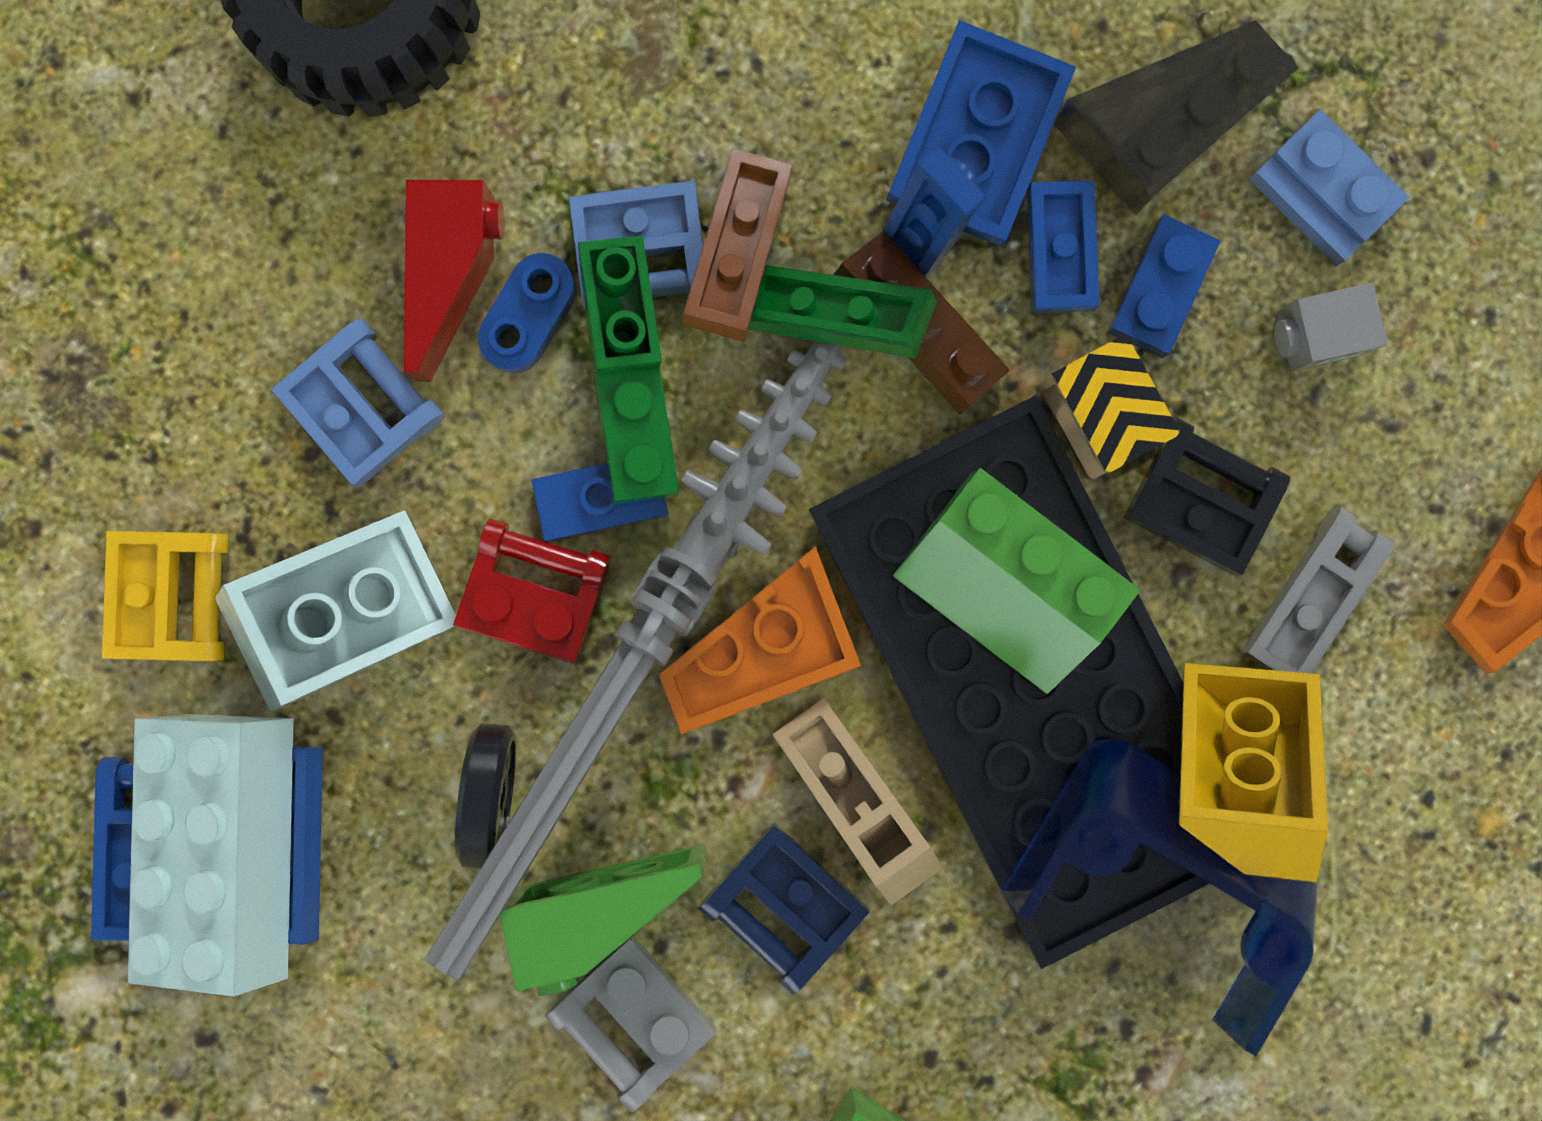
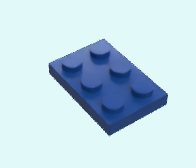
[887,20,1076,247]

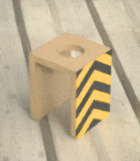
[1037,334,1179,479]

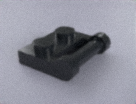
[1123,417,1290,576]

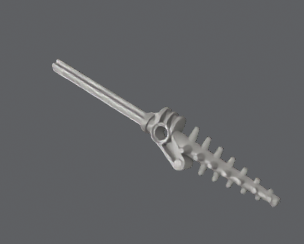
[425,341,847,980]

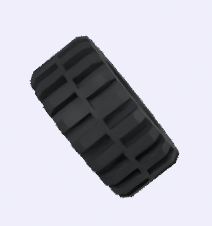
[221,0,481,117]

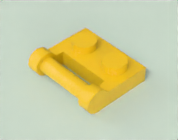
[102,531,229,661]

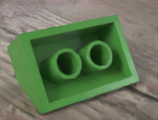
[892,468,1141,694]

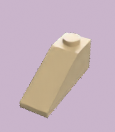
[772,698,943,906]

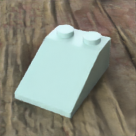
[215,510,456,713]

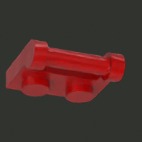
[453,518,611,665]

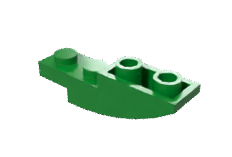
[578,235,679,505]

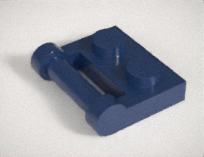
[697,822,870,995]

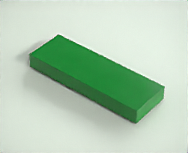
[748,265,937,359]

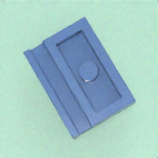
[1249,109,1410,266]

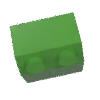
[500,844,707,996]

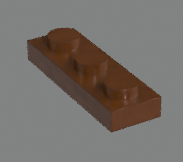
[834,231,1010,415]

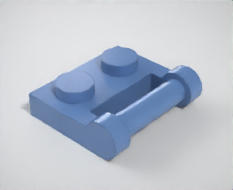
[569,180,703,310]
[271,319,445,488]

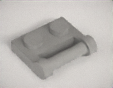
[545,935,716,1112]

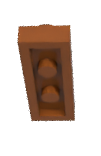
[682,148,793,342]

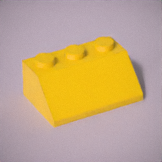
[1179,663,1328,882]

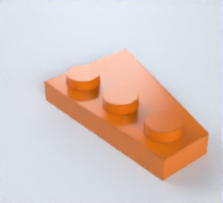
[1443,468,1542,674]
[659,547,861,735]

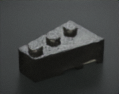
[1053,20,1299,216]

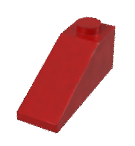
[403,180,505,382]

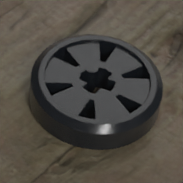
[455,723,516,869]

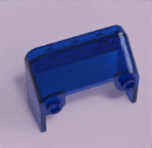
[1001,738,1318,1057]

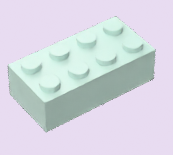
[128,714,294,997]

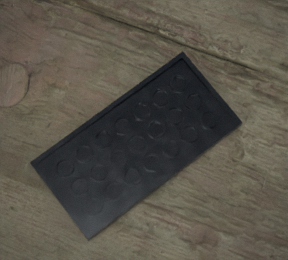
[808,395,1238,969]

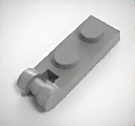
[1241,506,1394,673]

